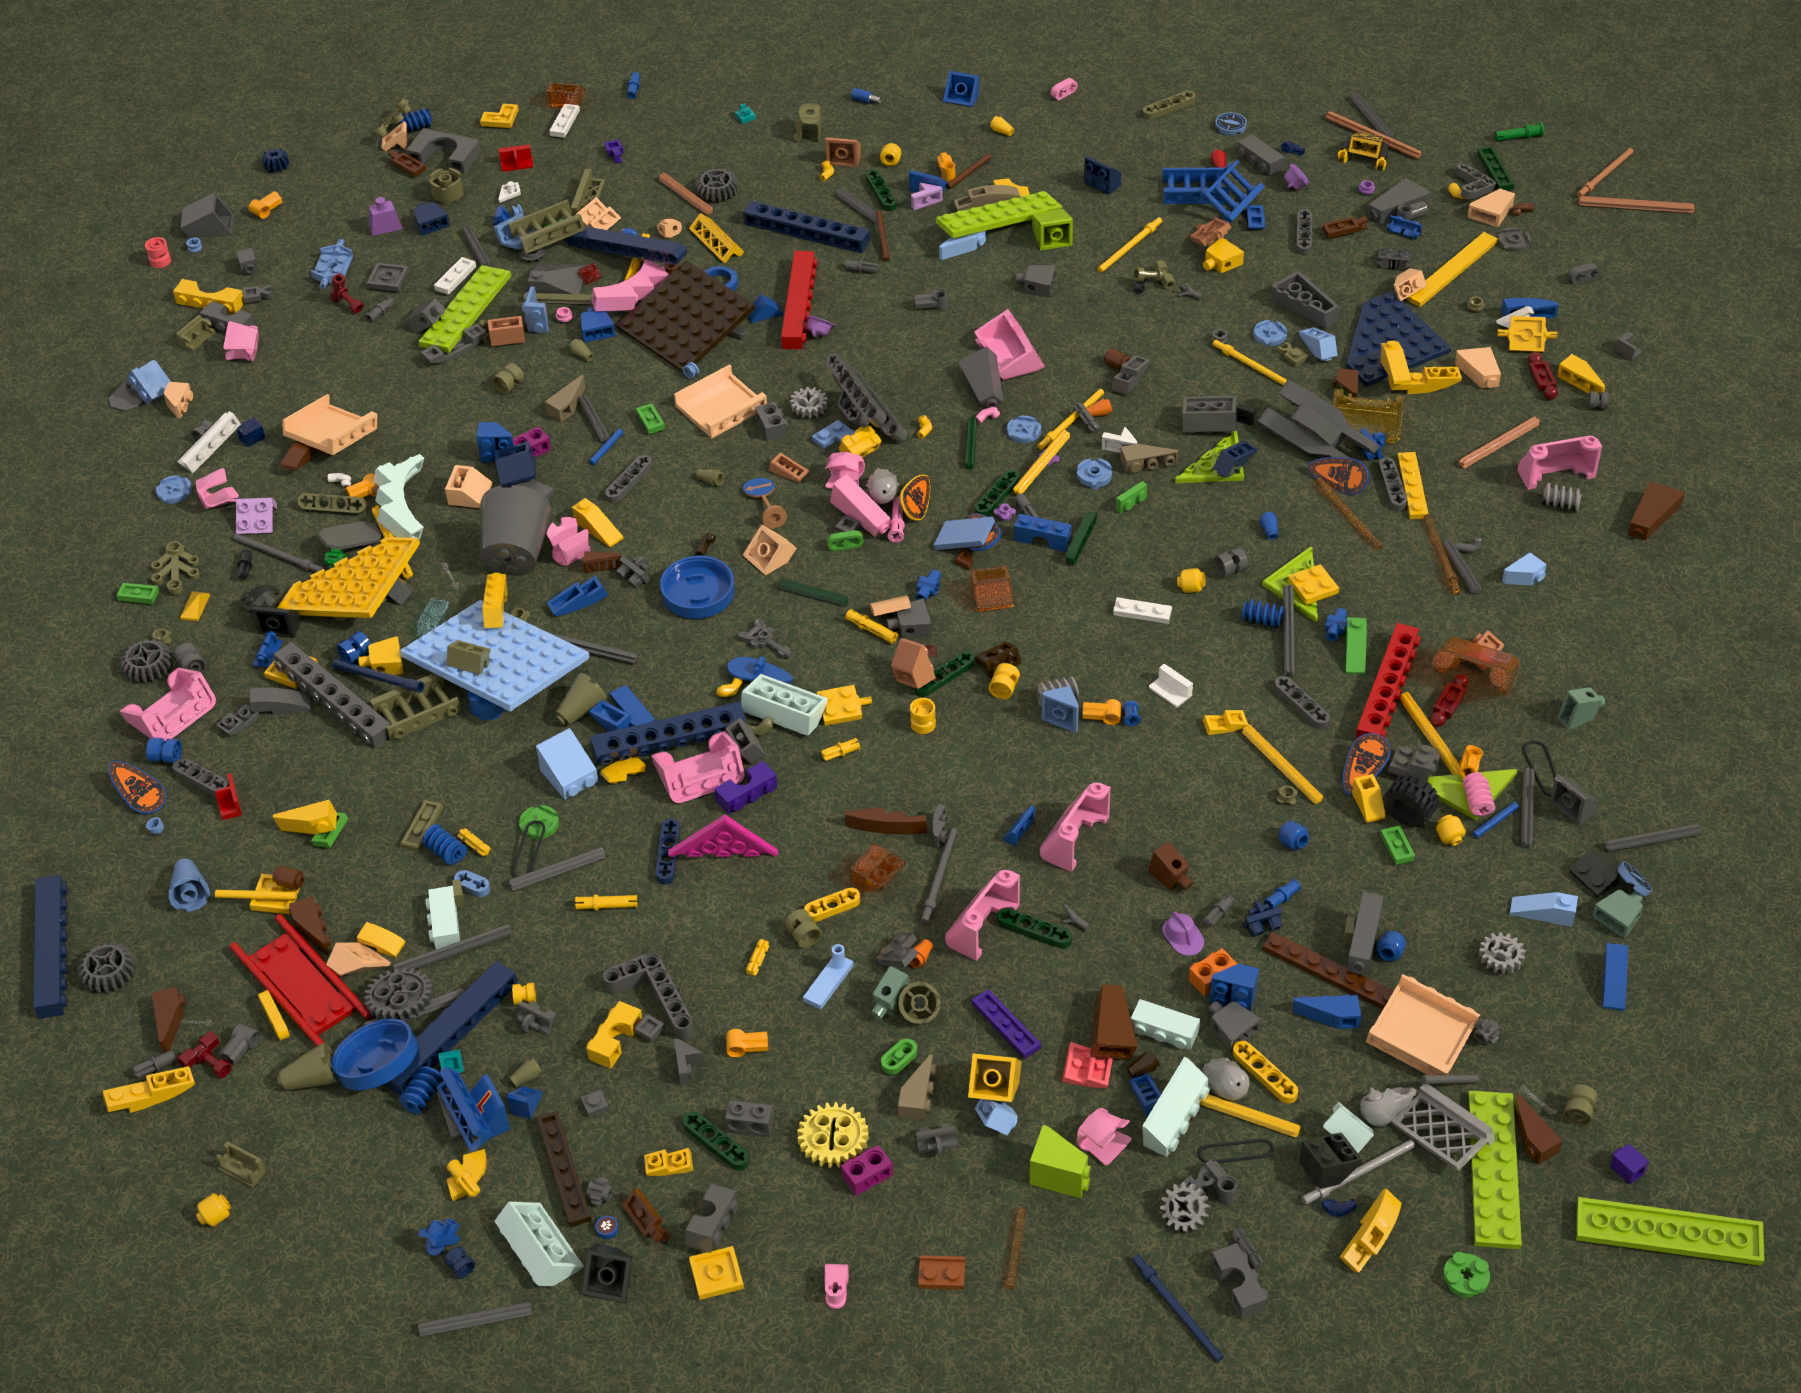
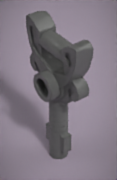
[738,618,793,659]

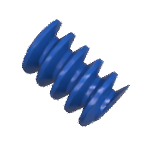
[399,107,432,132]
[1242,599,1283,628]
[423,824,467,865]
[399,1066,444,1115]

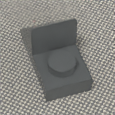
[674,1039,704,1086]

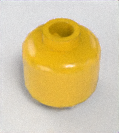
[880,143,902,167]
[1177,568,1205,593]
[1436,815,1466,846]
[196,1193,231,1227]

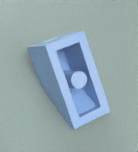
[1502,553,1547,585]
[975,1099,1018,1135]

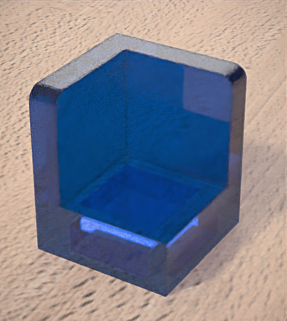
[236,418,265,448]

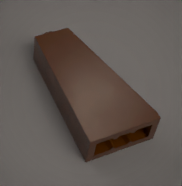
[1628,481,1685,541]
[1090,984,1138,1060]

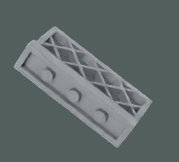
[1391,1084,1495,1171]

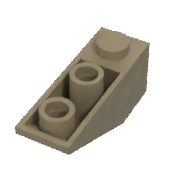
[545,375,585,422]
[1120,444,1178,473]
[898,1055,937,1120]

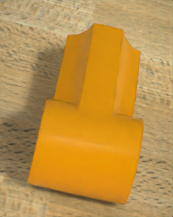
[937,153,955,182]
[249,191,282,219]
[345,473,379,501]
[1083,699,1121,725]
[1459,745,1483,779]
[726,1029,768,1057]

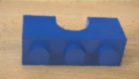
[1014,514,1072,552]

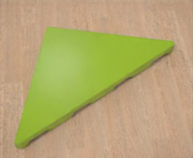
[1175,430,1244,483]
[1262,546,1318,622]
[1428,769,1517,821]

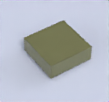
[452,879,465,908]
[1344,916,1355,945]

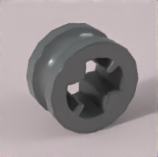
[1212,329,1228,344]

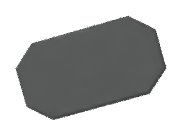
[109,378,144,411]
[317,521,383,550]

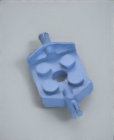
[311,238,353,289]

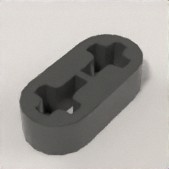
[1568,263,1600,284]

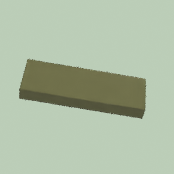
[400,800,443,852]

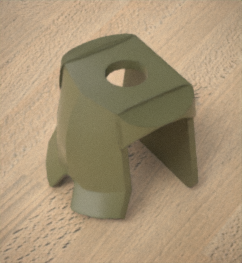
[793,104,821,143]

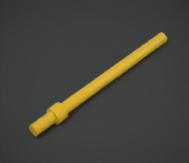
[1097,217,1162,273]
[1212,340,1287,385]
[1038,389,1104,450]

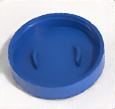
[660,556,735,619]
[331,1019,418,1090]

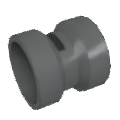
[1588,391,1609,409]
[191,420,213,441]

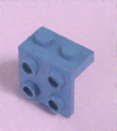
[494,213,535,250]
[522,286,549,333]
[127,360,171,405]

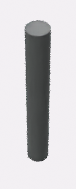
[1421,1074,1479,1084]

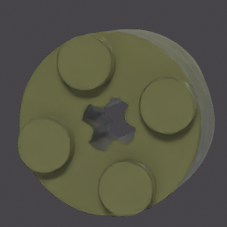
[429,168,464,205]

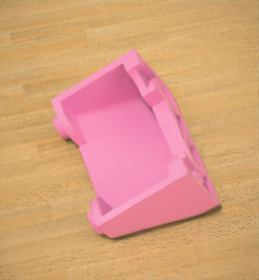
[974,309,1045,380]
[1517,436,1602,490]
[120,668,216,741]
[651,731,745,803]
[1040,783,1110,872]
[945,870,1020,961]

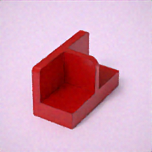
[499,144,533,172]
[215,773,242,820]

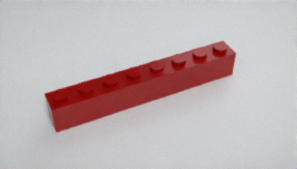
[781,251,818,350]

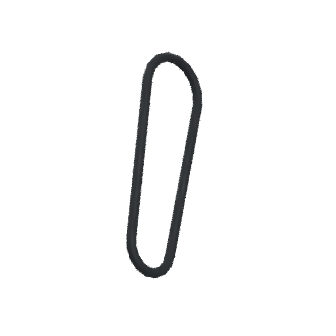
[1522,741,1557,797]

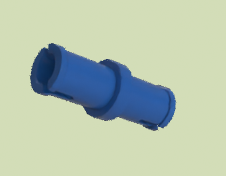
[626,72,641,99]
[1264,879,1301,910]

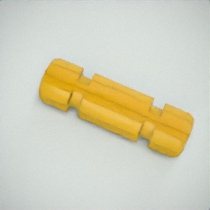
[458,829,490,856]
[746,939,769,976]

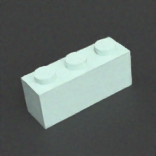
[425,886,460,949]
[1131,999,1200,1050]

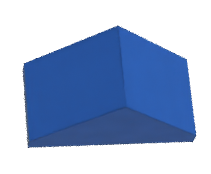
[748,294,783,323]
[507,1086,543,1119]

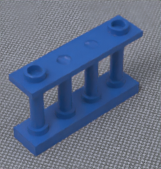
[1197,160,1265,224]
[1162,168,1229,204]

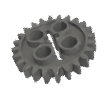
[364,967,434,1021]

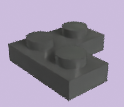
[875,932,918,967]

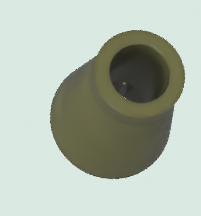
[569,339,594,362]
[697,469,724,487]
[509,1058,542,1087]

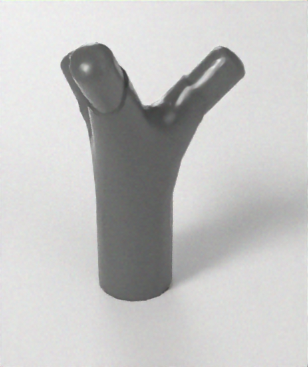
[1178,283,1203,300]
[1063,904,1090,931]

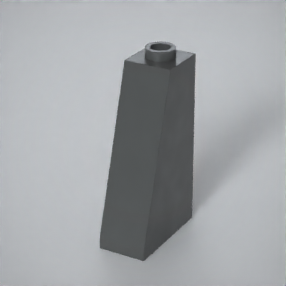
[1367,178,1431,223]
[959,346,1004,408]
[1346,892,1384,975]

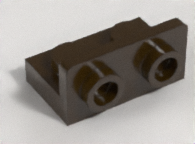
[975,641,1021,678]

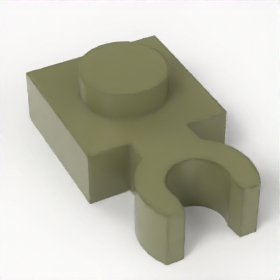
[1278,342,1309,367]

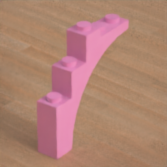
[592,259,669,311]

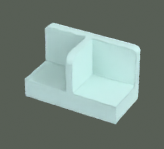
[1323,1102,1374,1153]

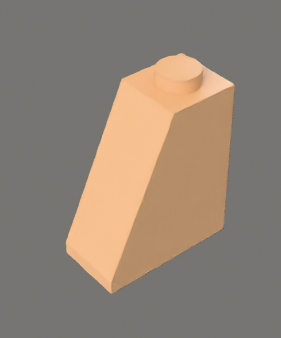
[1467,189,1515,227]
[1455,347,1501,388]

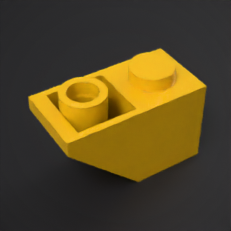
[1352,774,1386,823]

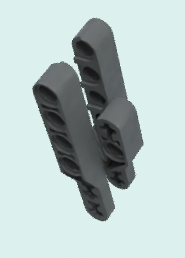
[826,353,907,444]
[1256,379,1379,459]

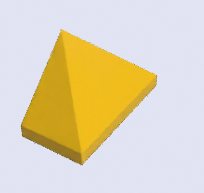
[180,592,210,621]

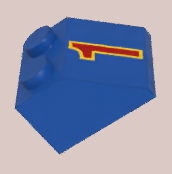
[470,1074,510,1139]

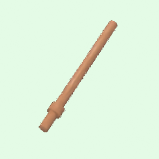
[1577,148,1634,197]

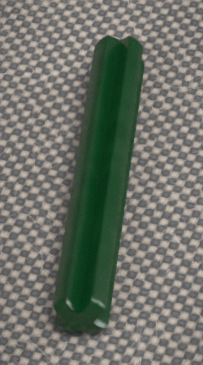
[965,417,977,469]
[779,579,848,606]

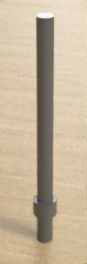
[233,534,324,572]
[920,828,957,924]

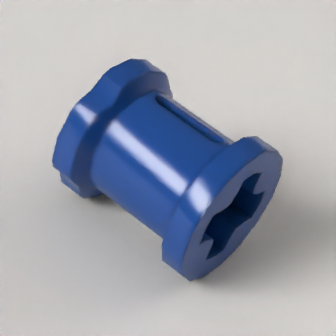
[1121,701,1141,726]

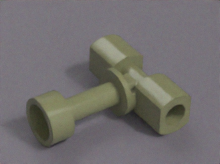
[1133,260,1176,289]

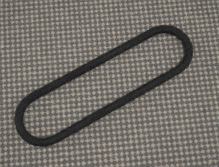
[512,820,545,878]
[1198,1139,1274,1163]

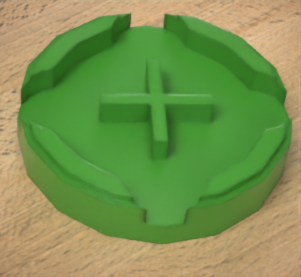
[519,805,559,839]

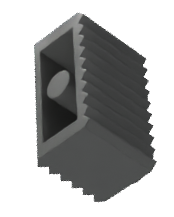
[725,718,765,764]

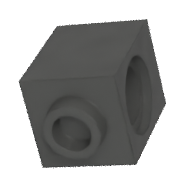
[236,248,259,275]

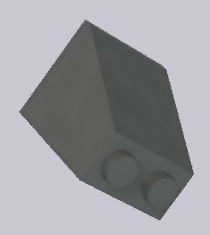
[180,192,234,238]

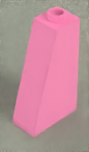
[830,474,890,537]

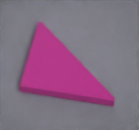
[668,815,778,857]

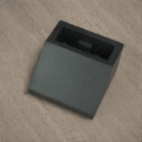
[1299,1132,1363,1189]

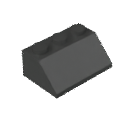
[1182,396,1236,433]

